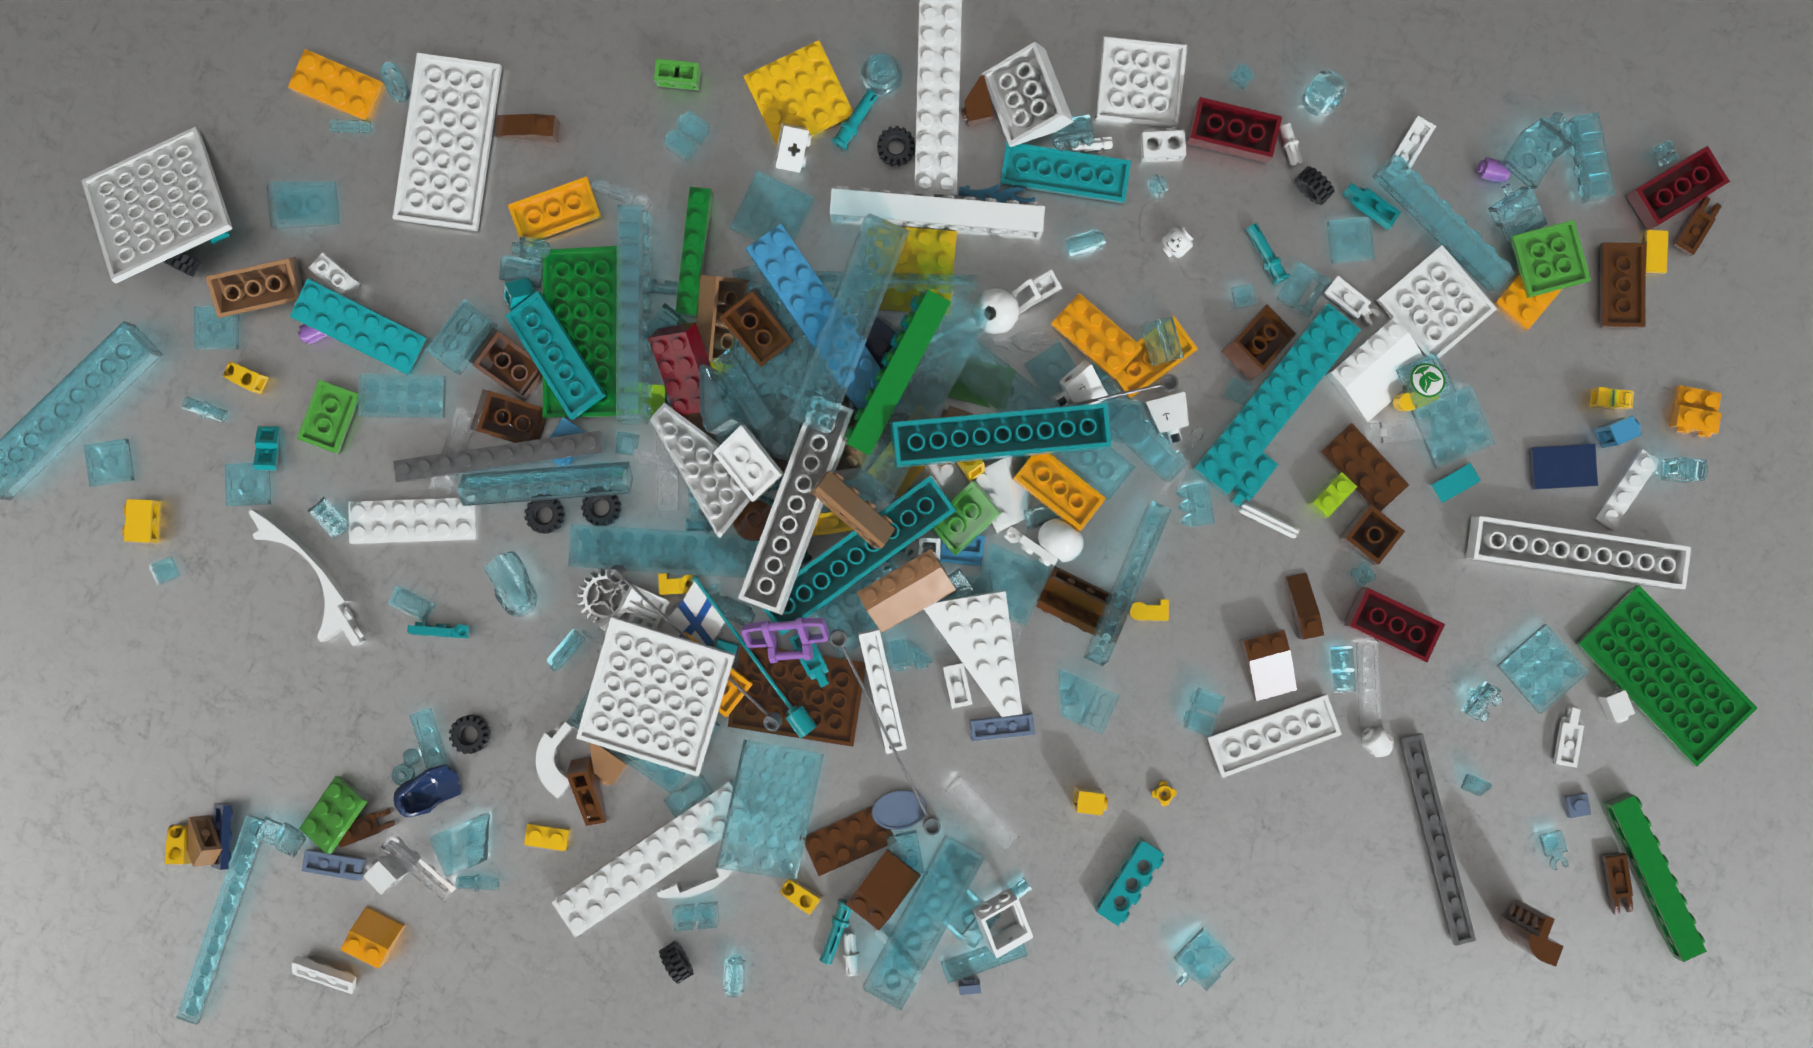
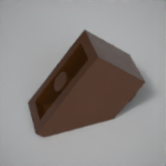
[961,75,994,127]

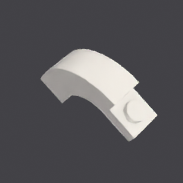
[536,720,576,798]

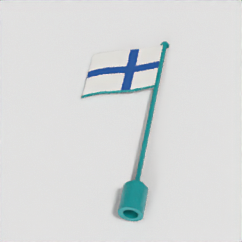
[660,576,817,739]

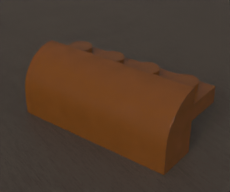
[1036,566,1131,645]
[1499,899,1564,967]

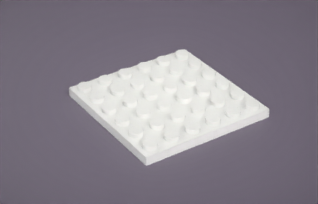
[81,127,233,283]
[576,616,736,777]

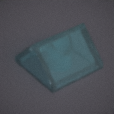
[941,889,1001,949]

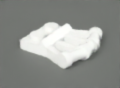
[599,583,670,631]

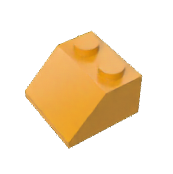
[340,907,405,969]

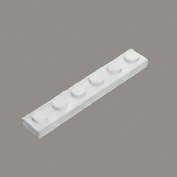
[858,628,907,754]

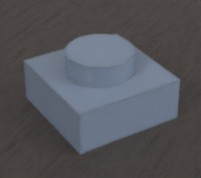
[1564,793,1591,818]
[958,977,981,995]

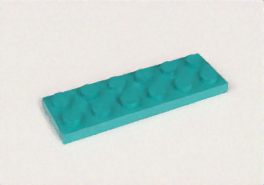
[1000,142,1131,204]
[289,278,428,375]
[505,291,606,420]

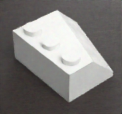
[970,456,1033,533]

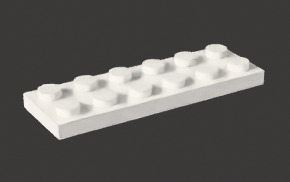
[348,497,478,544]
[1206,694,1342,778]

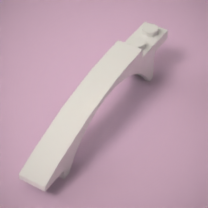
[916,270,1063,370]
[248,510,366,646]

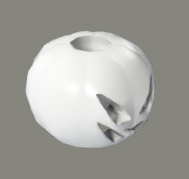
[973,287,1020,334]
[1038,518,1084,562]

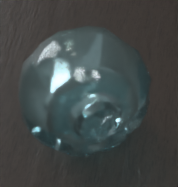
[1302,70,1347,117]

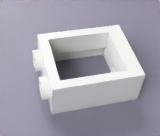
[972,889,1033,958]

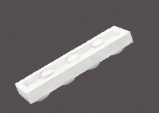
[1593,449,1660,531]

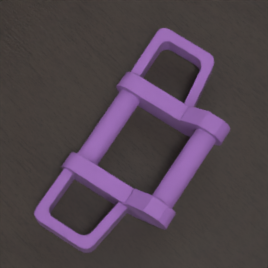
[741,618,829,663]

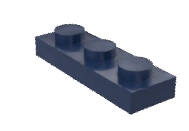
[211,803,233,870]

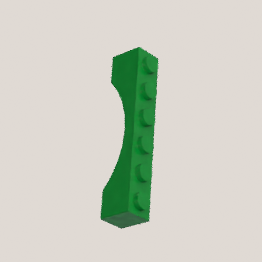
[675,187,714,318]

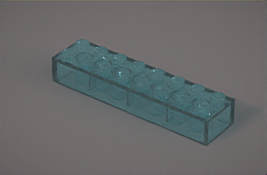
[863,834,985,1011]

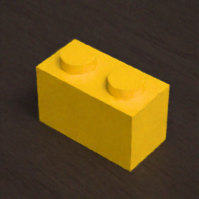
[122,499,161,543]
[1073,786,1108,816]

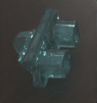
[512,237,551,262]
[307,497,349,539]
[1461,681,1503,722]

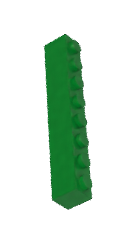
[844,289,951,456]
[1603,793,1707,962]

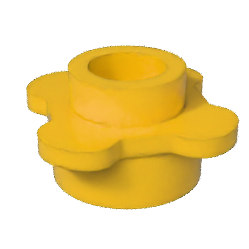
[1151,781,1177,806]

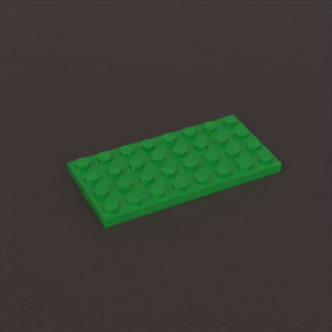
[543,246,625,419]
[1576,585,1758,767]

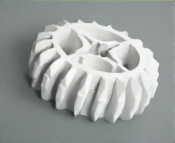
[577,568,631,624]

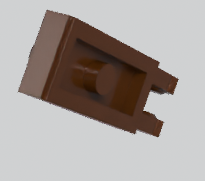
[1673,196,1721,256]
[338,808,396,848]
[1603,853,1633,915]

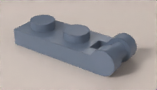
[301,849,366,881]

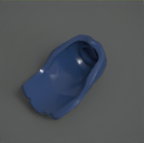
[393,764,462,818]

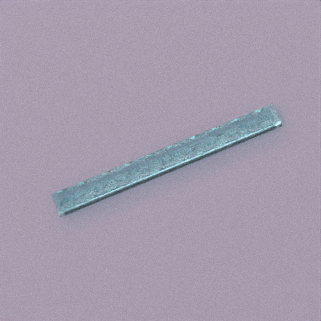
[176,814,269,1025]

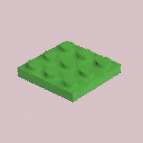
[1510,220,1591,298]

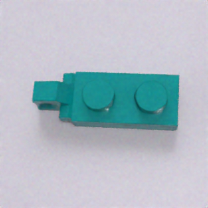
[1342,183,1401,230]
[1230,452,1279,506]
[407,622,470,639]
[789,628,830,688]

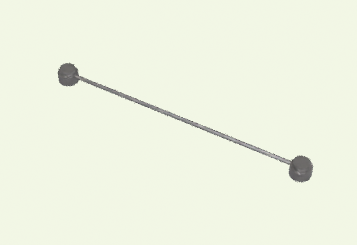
[1060,374,1179,407]
[607,565,782,731]
[830,629,941,835]

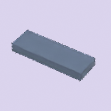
[969,713,1035,741]

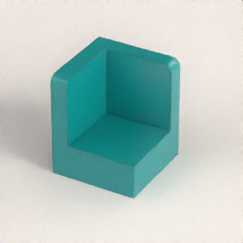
[503,278,536,311]

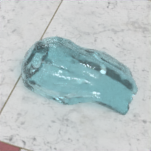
[484,551,537,617]

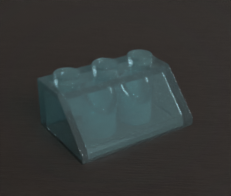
[426,300,498,375]

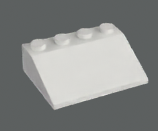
[982,42,1074,147]
[1325,317,1428,422]

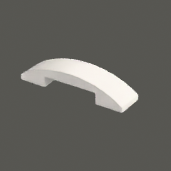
[657,858,739,899]

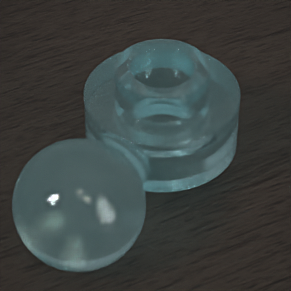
[391,748,420,786]

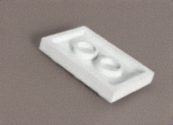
[713,424,784,502]

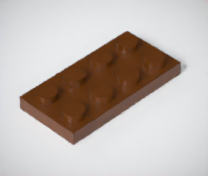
[1600,242,1646,328]
[1320,423,1409,512]
[802,805,896,876]

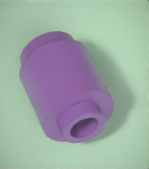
[1477,157,1511,183]
[298,324,328,345]

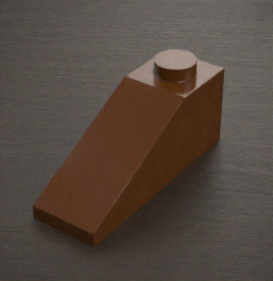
[495,114,560,143]
[1285,573,1324,640]
[566,756,607,826]

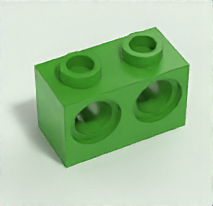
[654,59,701,91]

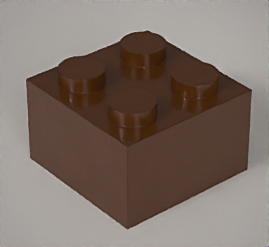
[1339,505,1405,565]

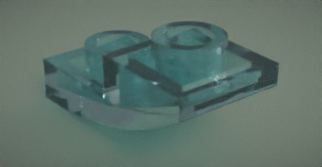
[1330,646,1356,693]

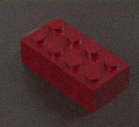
[1186,97,1282,163]
[1626,146,1730,230]
[648,322,723,415]
[1344,587,1445,663]

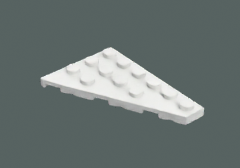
[650,403,750,538]
[924,590,1023,717]

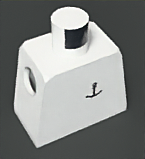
[1054,360,1108,407]
[1143,392,1189,444]

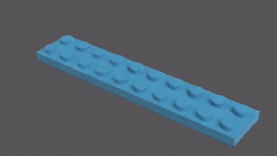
[745,224,904,410]

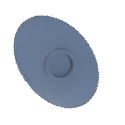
[871,791,927,830]

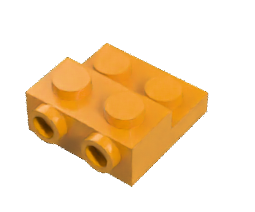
[1669,385,1722,438]

